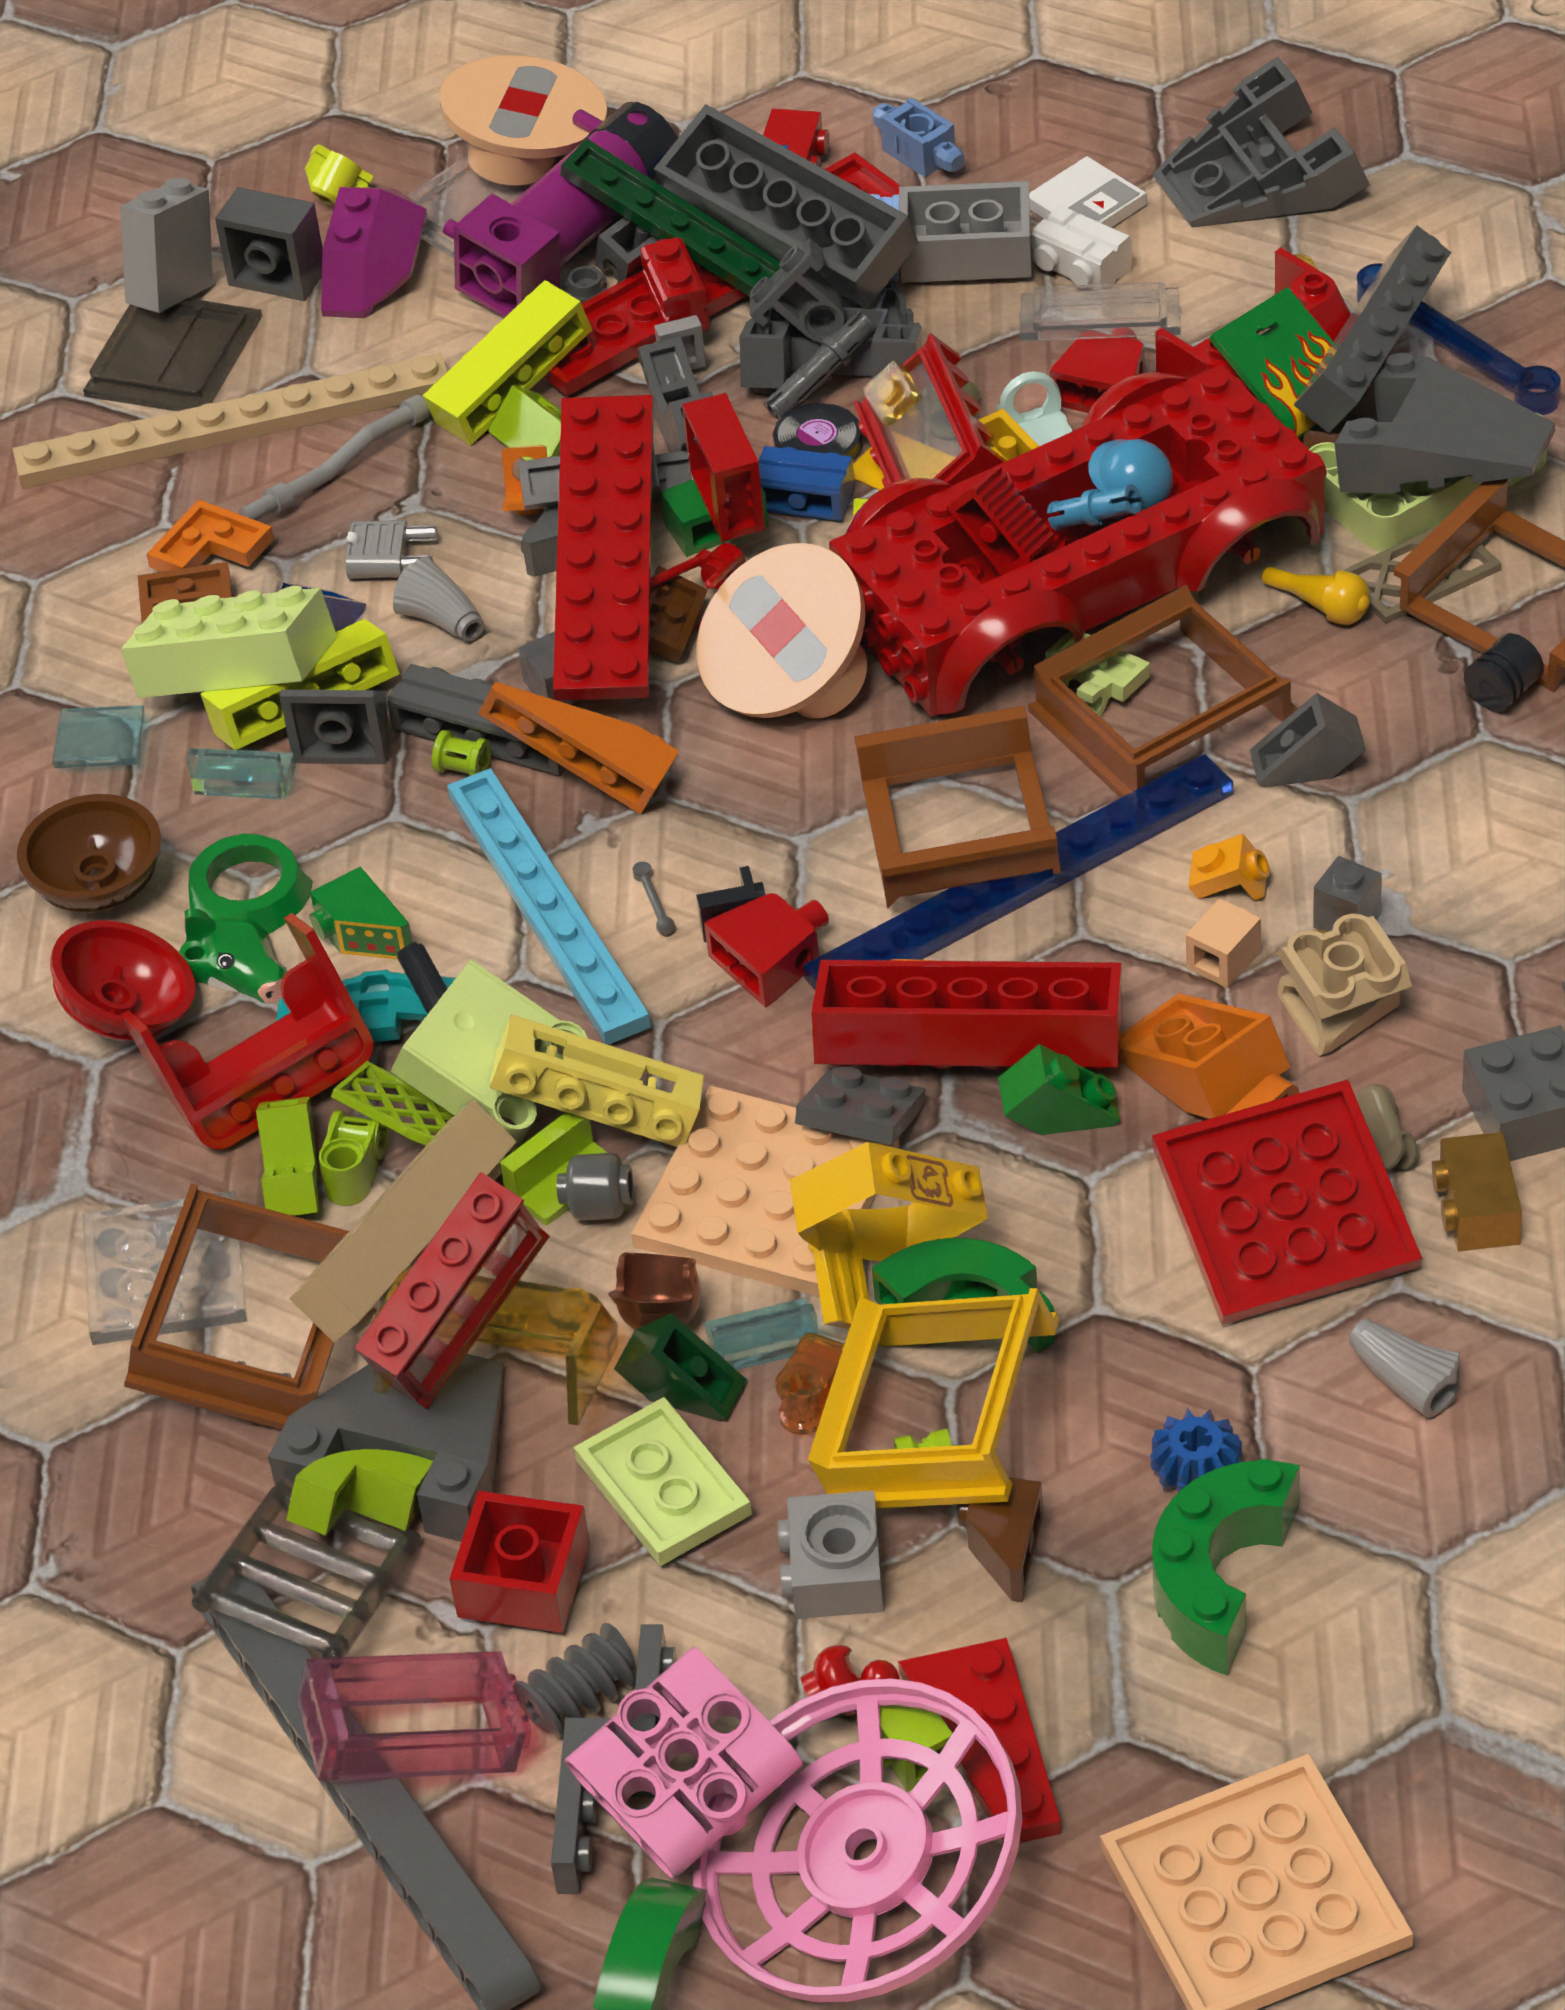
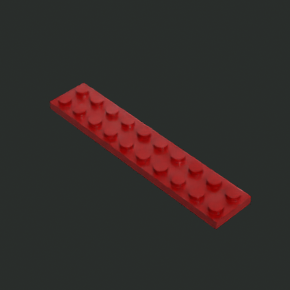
[544,152,902,396]

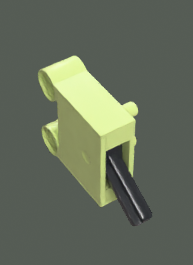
[390,942,588,1152]

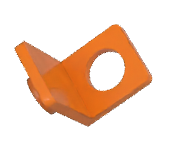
[502,445,547,515]

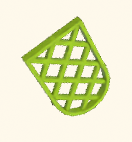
[331,1061,454,1145]

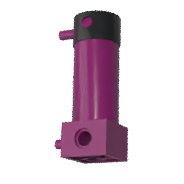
[443,102,678,318]

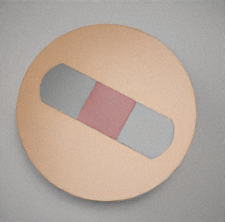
[439,55,607,185]
[696,543,867,719]

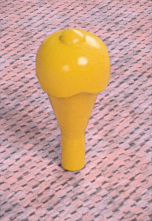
[1261,567,1370,625]

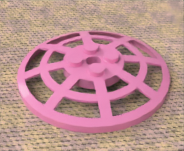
[693,1679,1022,2003]

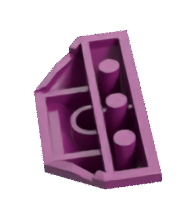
[321,187,428,318]

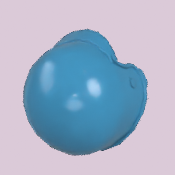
[1088,439,1173,521]

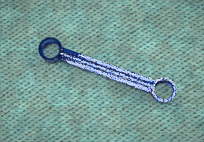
[1356,263,1561,415]

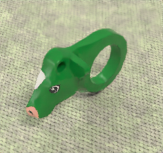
[179,833,313,1003]

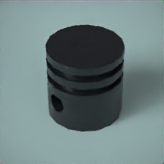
[1464,633,1544,712]

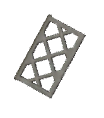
[1344,527,1502,624]

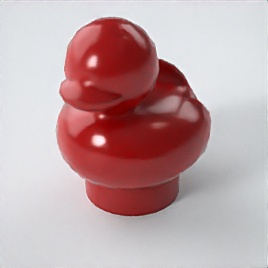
[800,1645,900,1716]

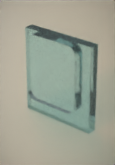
[52,705,145,768]

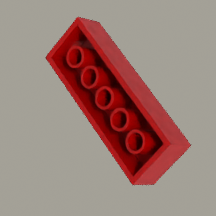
[811,960,1122,1070]

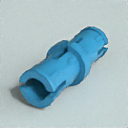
[1047,484,1142,531]

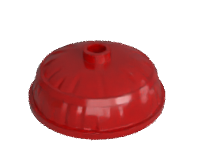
[50,920,195,1041]

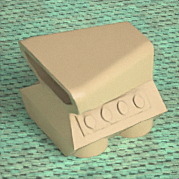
[1276,914,1412,1056]

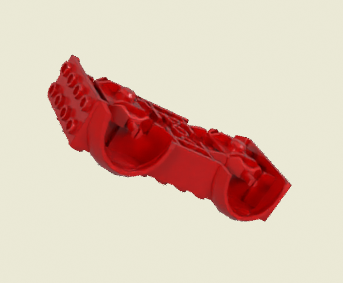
[829,364,1327,717]

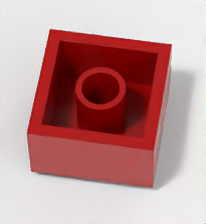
[449,1491,590,1633]

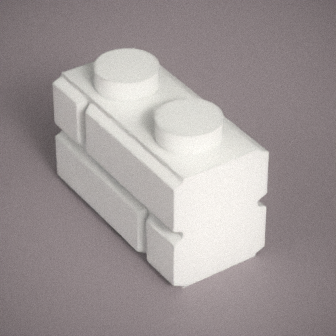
[1031,205,1133,294]

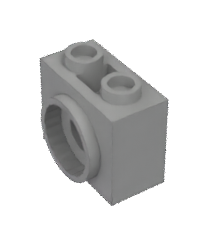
[778,1490,884,1619]

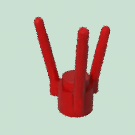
[651,543,747,632]

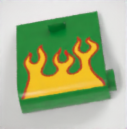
[1209,287,1366,441]

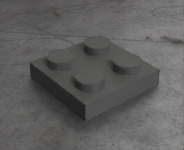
[795,1067,926,1145]

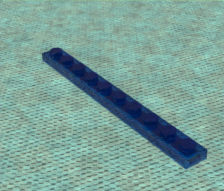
[803,754,1233,990]

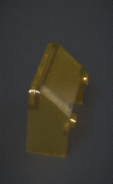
[371,1266,618,1426]

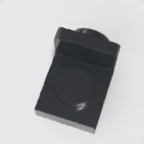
[696,866,766,942]

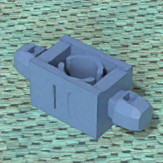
[872,98,965,177]

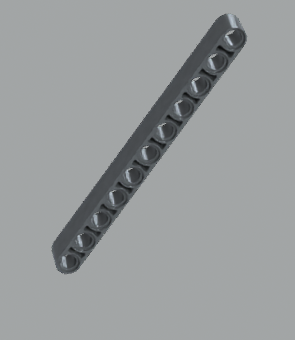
[190,1559,541,2010]

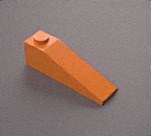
[478,682,679,815]

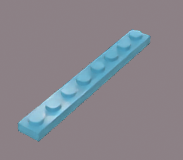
[447,768,651,1045]

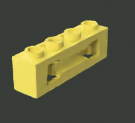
[489,1014,704,1147]

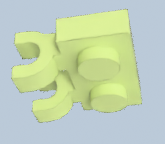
[1046,630,1150,717]

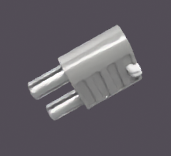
[346,520,438,579]

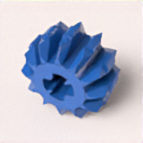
[1150,1408,1242,1492]

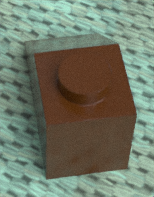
[959,1477,1043,1603]

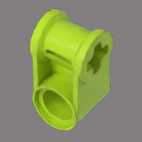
[319,1110,389,1206]

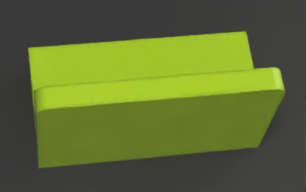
[489,385,561,460]
[500,1112,608,1225]

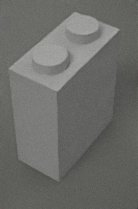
[120,178,213,313]

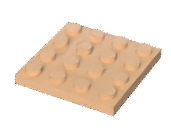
[631,1086,900,1297]
[1100,1754,1413,2010]

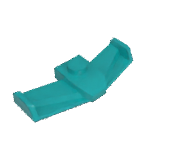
[276,969,456,1042]

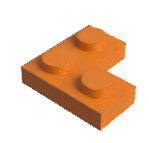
[146,499,274,572]

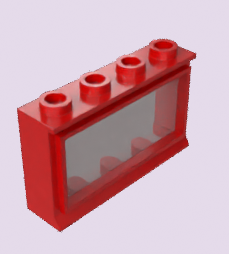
[853,333,1007,487]
[355,1171,550,1410]

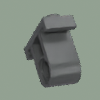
[749,238,844,342]

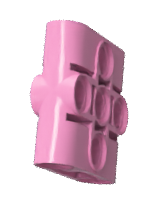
[564,1647,803,1880]

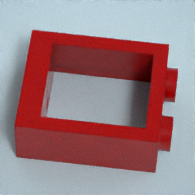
[682,393,765,542]

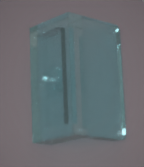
[186,748,296,800]
[704,1298,820,1370]

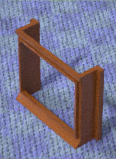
[1393,479,1565,692]
[1028,585,1298,807]
[854,706,1061,909]
[124,1183,349,1430]

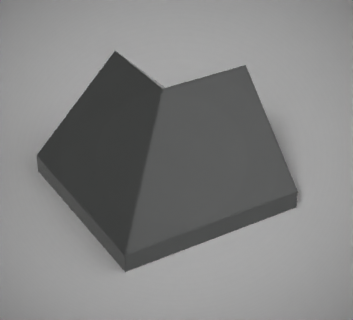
[280,690,388,764]

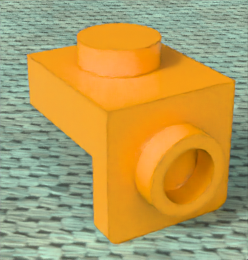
[1188,834,1270,900]

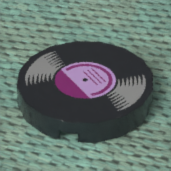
[772,403,862,460]

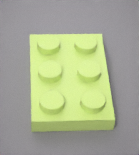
[573,1397,752,1566]

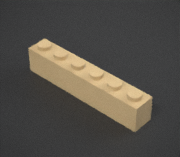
[289,1099,517,1343]

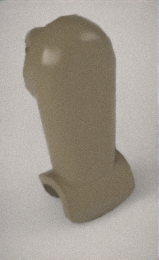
[1356,1084,1419,1171]

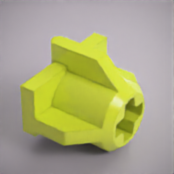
[304,144,373,206]

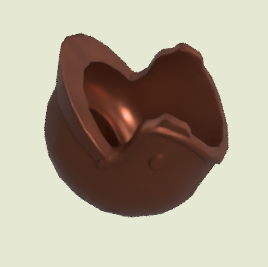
[608,1252,701,1330]

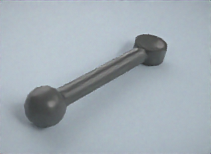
[632,861,675,935]

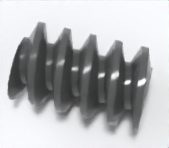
[513,1623,636,1738]

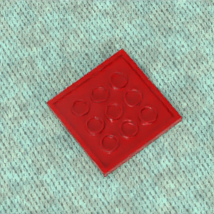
[1151,1079,1422,1325]

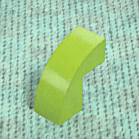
[256,1096,319,1216]
[286,1449,433,1536]

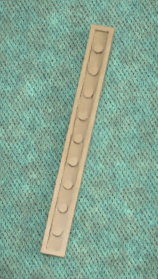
[12,353,448,489]

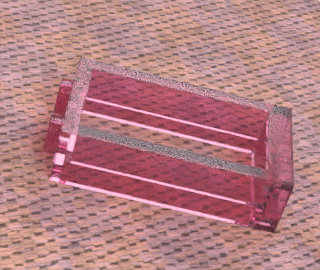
[297,1651,531,1781]

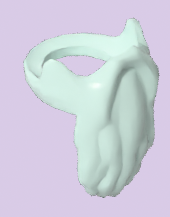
[997,371,1072,446]

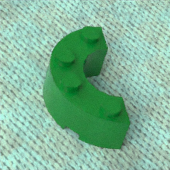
[1152,1459,1300,1676]

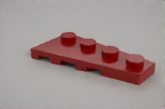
[898,1638,1061,1843]

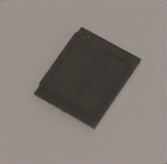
[83,298,262,411]

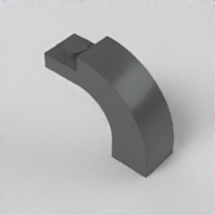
[637,336,713,452]

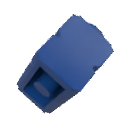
[759,446,855,522]

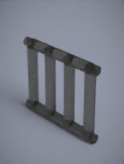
[191,1478,422,1666]

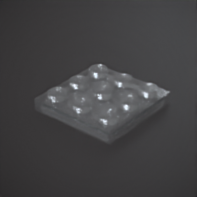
[82,1191,247,1345]

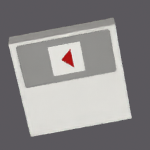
[1029,156,1147,228]

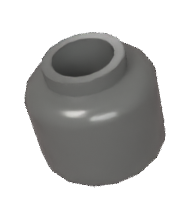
[557,1153,634,1221]

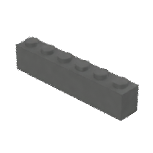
[1294,225,1452,433]

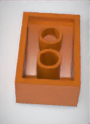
[1119,993,1290,1119]

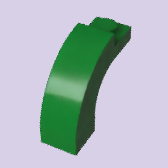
[871,1238,1055,1353]
[593,1877,707,2010]

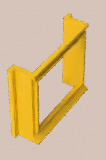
[807,1288,1060,1508]

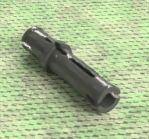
[763,311,876,420]

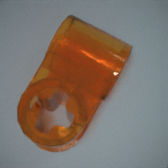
[775,1331,844,1435]

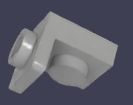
[654,315,706,370]

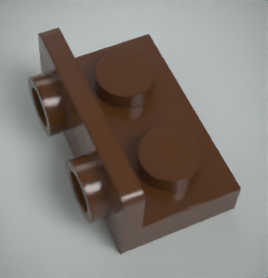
[650,565,708,663]

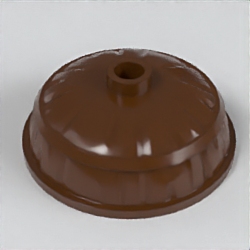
[17,794,162,913]

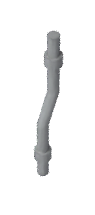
[239,395,430,520]

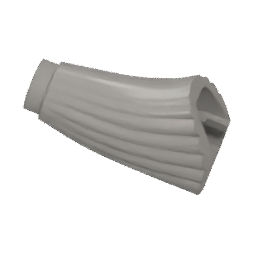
[393,557,484,642]
[1349,1318,1460,1418]

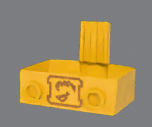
[789,1142,988,1329]

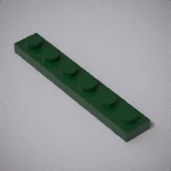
[560,138,781,297]

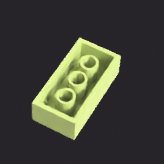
[121,586,337,698]

